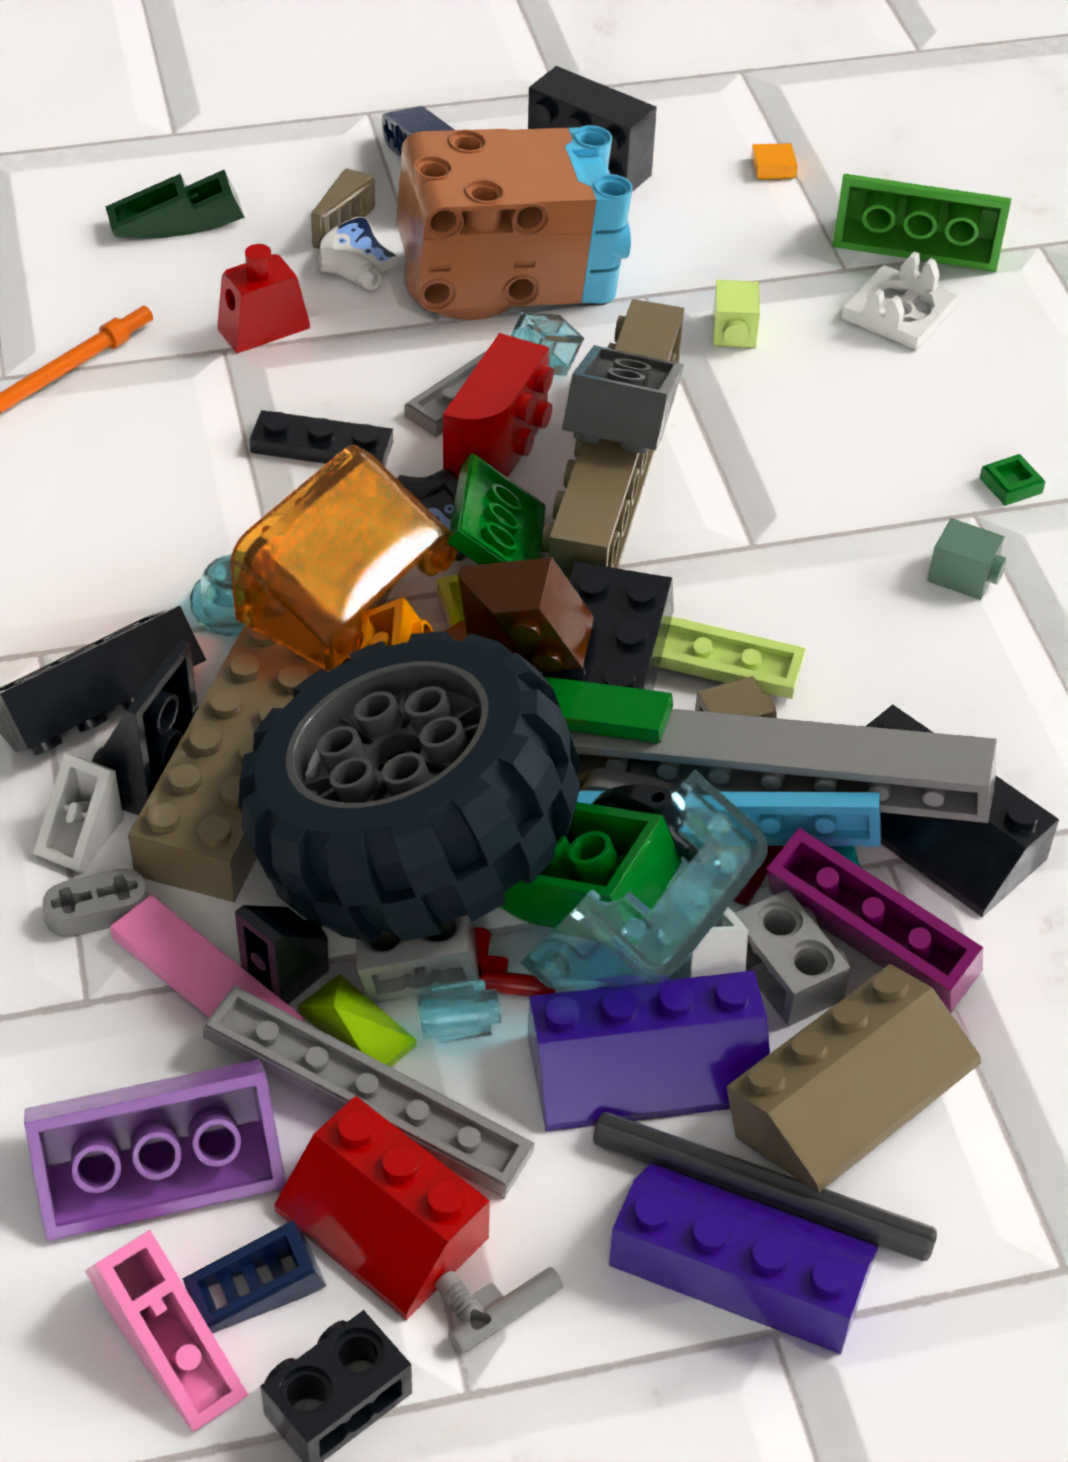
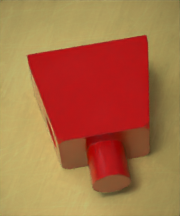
[217,244,310,354]

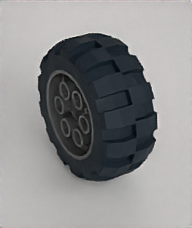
[238,631,580,942]

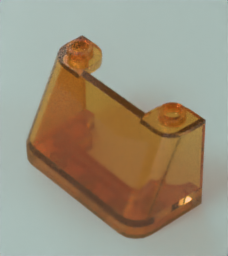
[230,445,457,671]

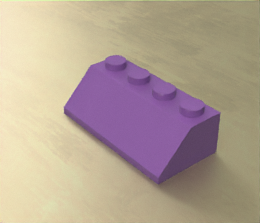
[24,1059,286,1241]

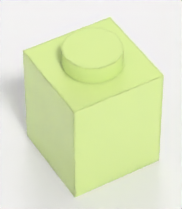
[713,280,760,348]

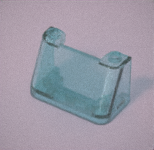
[520,769,768,990]

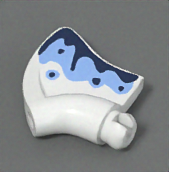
[319,217,399,290]

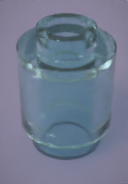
[417,979,501,1043]

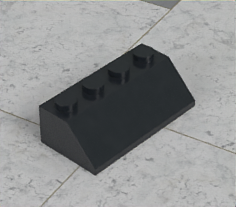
[0,606,206,756]
[866,704,1059,918]

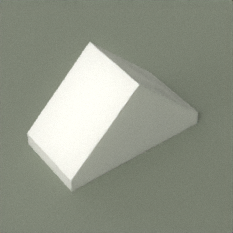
[33,753,123,872]

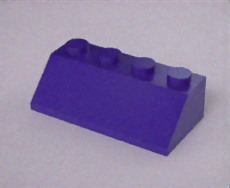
[528,970,770,1132]
[609,1162,879,1354]

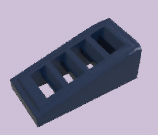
[182,1220,327,1333]

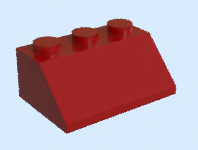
[274,1096,490,1320]

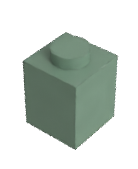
[927,518,1007,600]

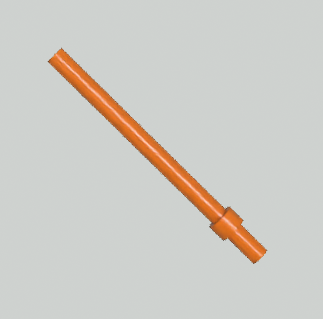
[0,305,153,414]

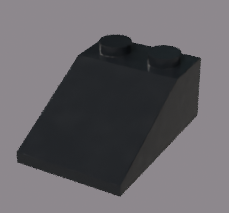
[92,639,198,816]

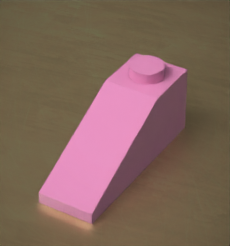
[85,1230,248,1432]

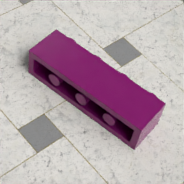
[766,828,983,1013]

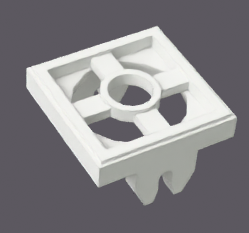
[841,251,958,350]

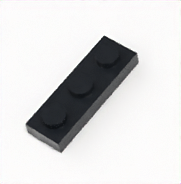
[249,410,393,472]

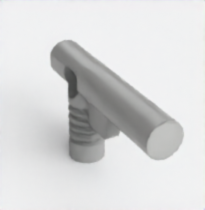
[435,1267,563,1355]

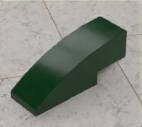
[105,169,245,238]

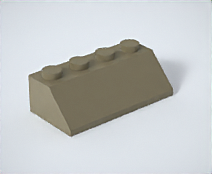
[726,964,981,1193]

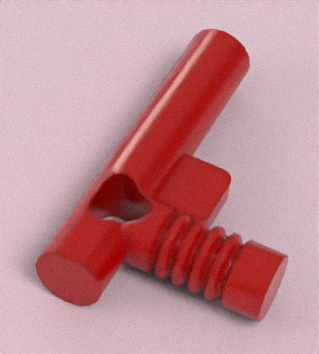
[458,927,557,997]

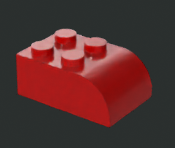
[443,333,554,480]

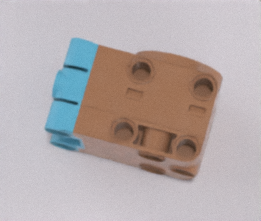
[396,125,633,320]

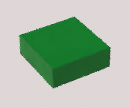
[979,454,1046,506]

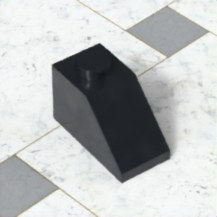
[235,905,329,1005]

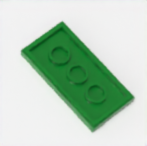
[447,453,546,565]

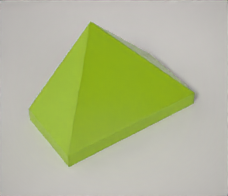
[298,974,417,1067]

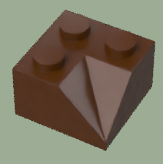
[458,557,594,673]

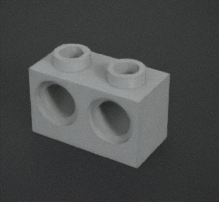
[734,889,851,1027]
[356,915,479,1003]

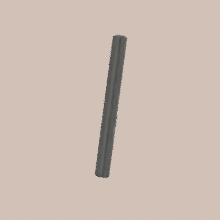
[593,1112,937,1261]

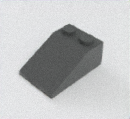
[562,345,684,453]

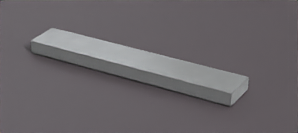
[203,985,535,1198]

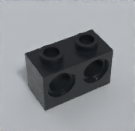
[260,1310,412,1462]

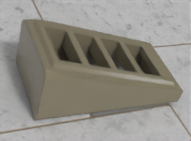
[311,168,375,249]

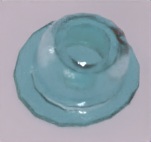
[190,554,271,636]

